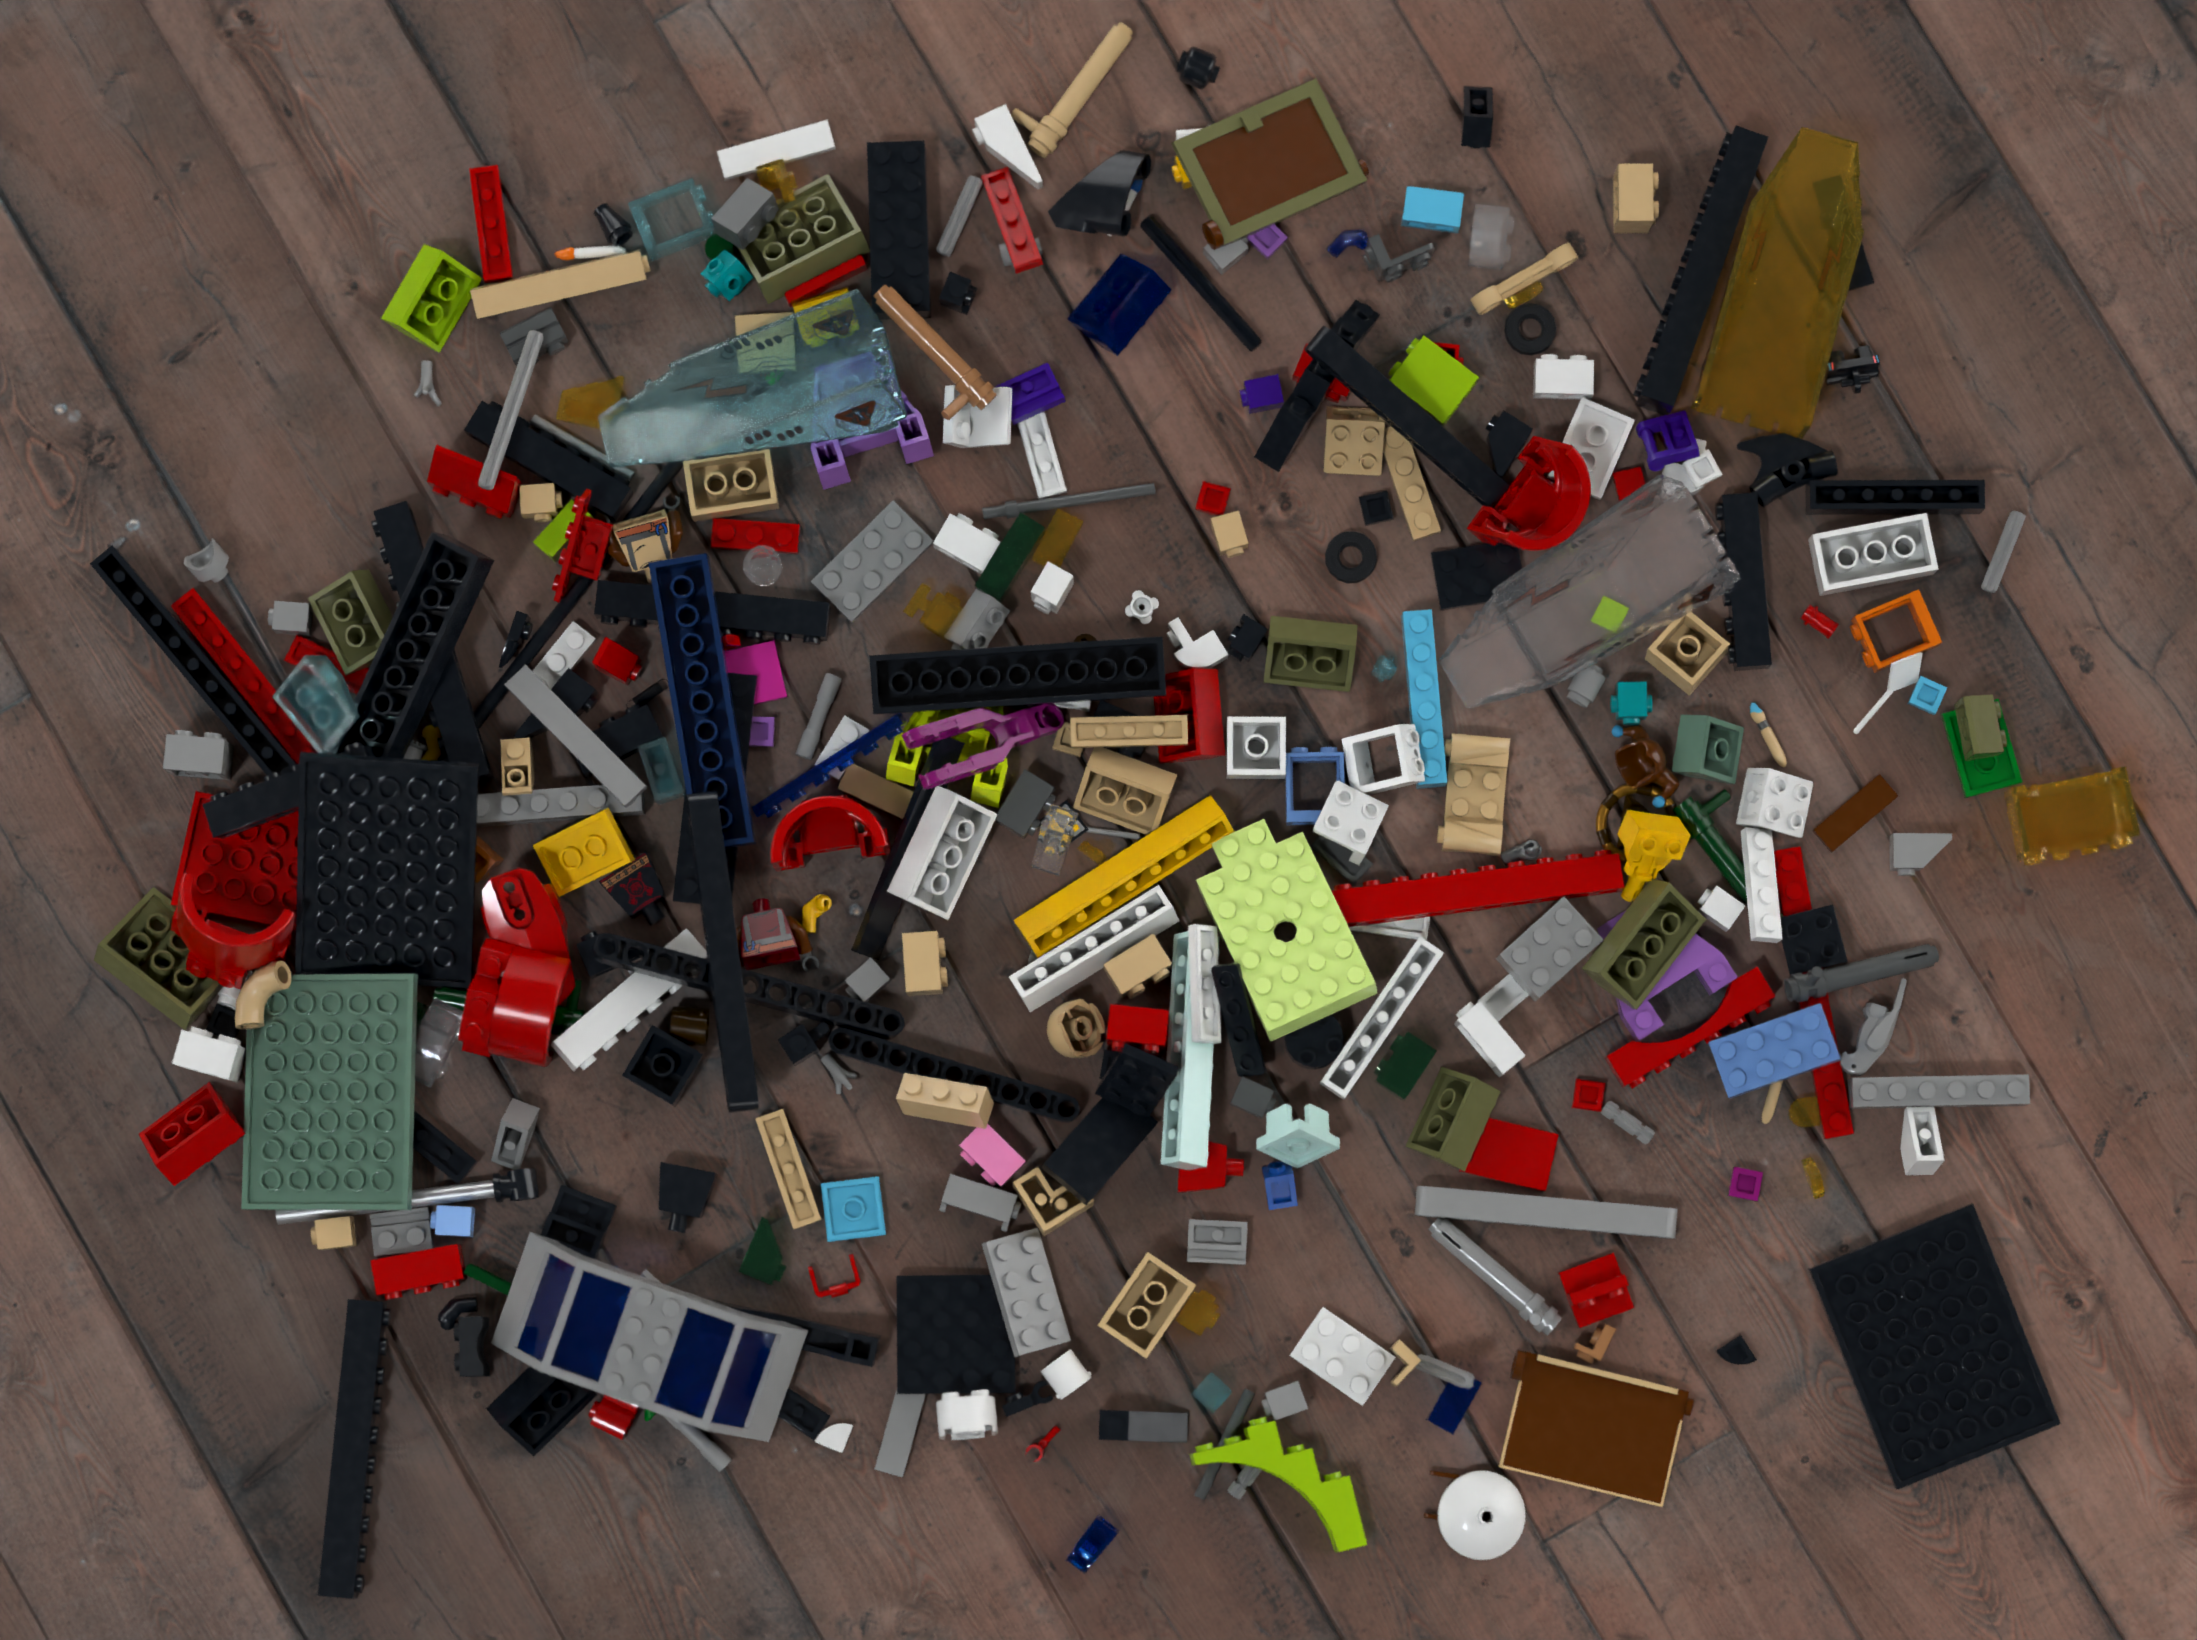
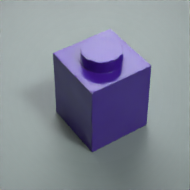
[1239,374,1284,414]

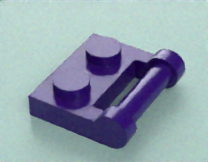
[1636,410,1700,472]

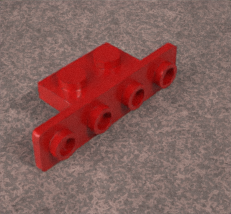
[552,489,613,602]

